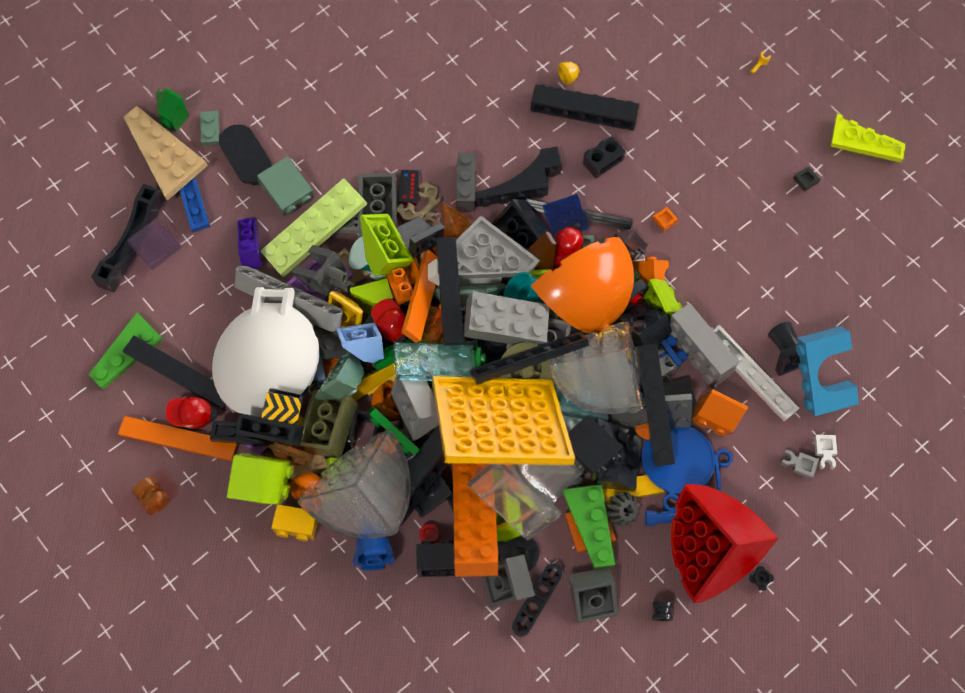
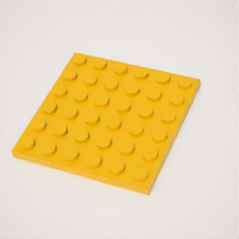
[432,376,575,465]

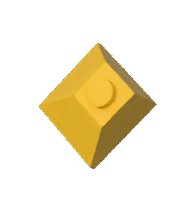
[328,291,363,328]

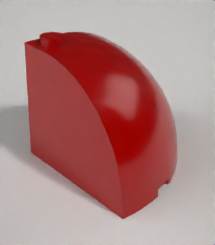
[671,484,778,604]

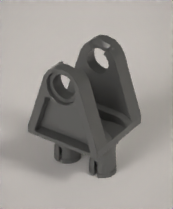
[292,245,354,298]

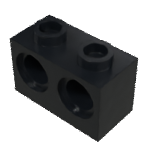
[583,136,626,179]

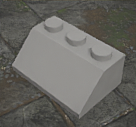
[391,366,439,442]

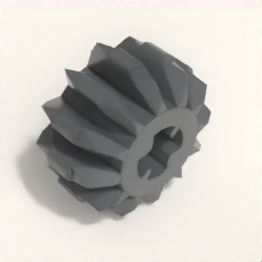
[606,492,641,527]

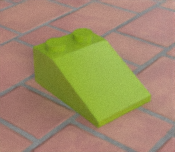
[360,214,414,276]

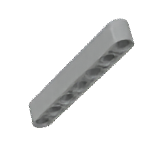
[234,266,343,332]

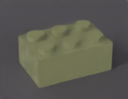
[297,390,358,458]

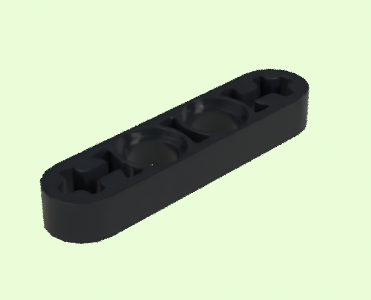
[512,563,562,637]

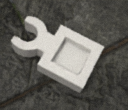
[814,435,837,470]

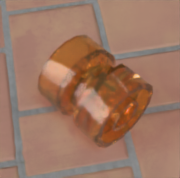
[132,476,170,515]

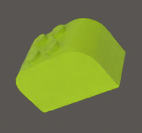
[227,452,294,504]

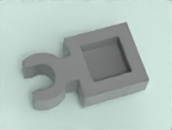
[780,450,819,479]

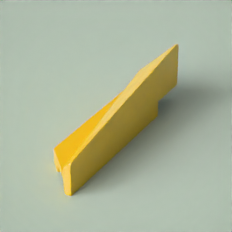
[351,346,428,401]

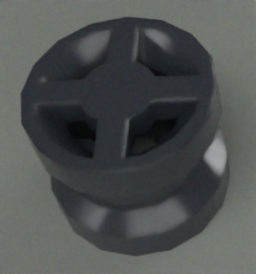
[652,601,673,622]

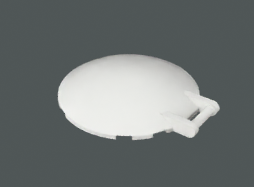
[212,287,319,417]

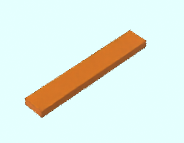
[402,250,437,343]
[118,416,238,462]

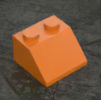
[691,389,748,436]

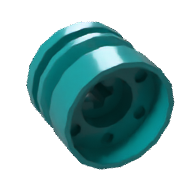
[503,272,551,312]

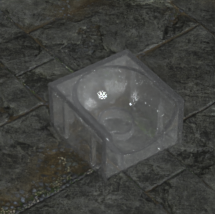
[467,460,585,540]

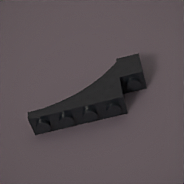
[475,147,562,207]

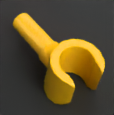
[750,51,771,74]

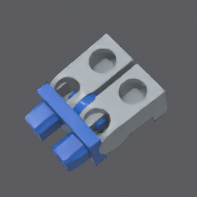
[627,335,688,379]

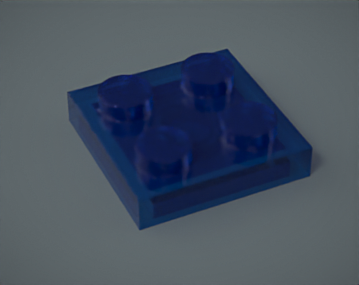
[542,194,589,237]

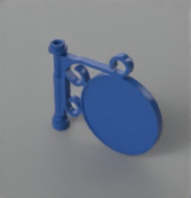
[641,427,733,527]

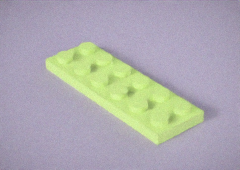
[261,178,367,277]

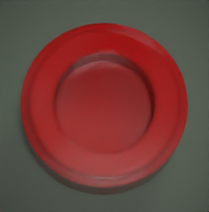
[419,524,440,544]

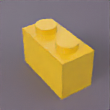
[271,504,319,541]

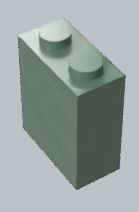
[257,156,313,216]

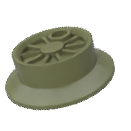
[499,342,554,380]

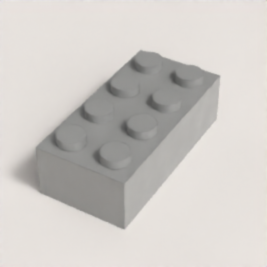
[464,291,549,345]
[668,303,739,388]

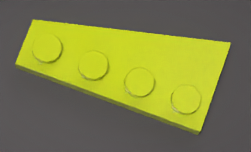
[830,113,905,163]

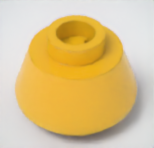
[557,62,580,85]

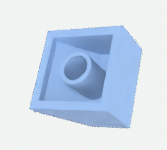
[336,323,384,363]

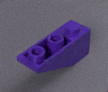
[237,218,261,269]

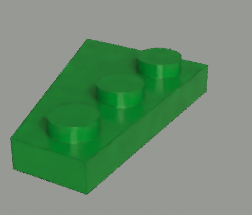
[368,406,420,456]

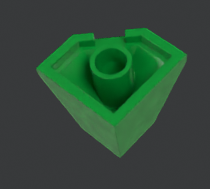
[156,88,189,131]

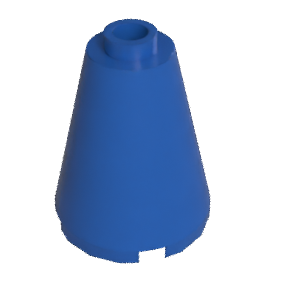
[353,511,395,571]

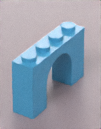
[796,326,859,416]

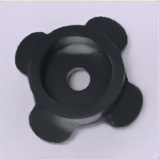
[749,566,774,591]

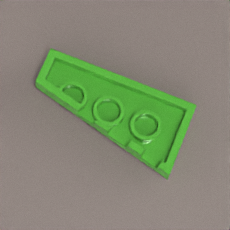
[89,312,163,390]
[561,485,615,569]

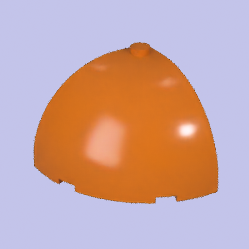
[531,237,634,334]

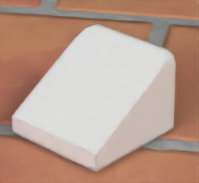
[428,259,439,286]

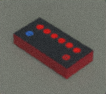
[399,170,419,205]

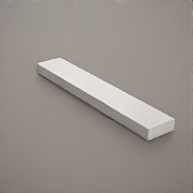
[713,325,799,422]

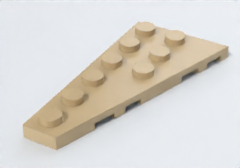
[124,106,208,201]

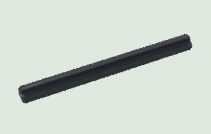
[526,199,633,229]

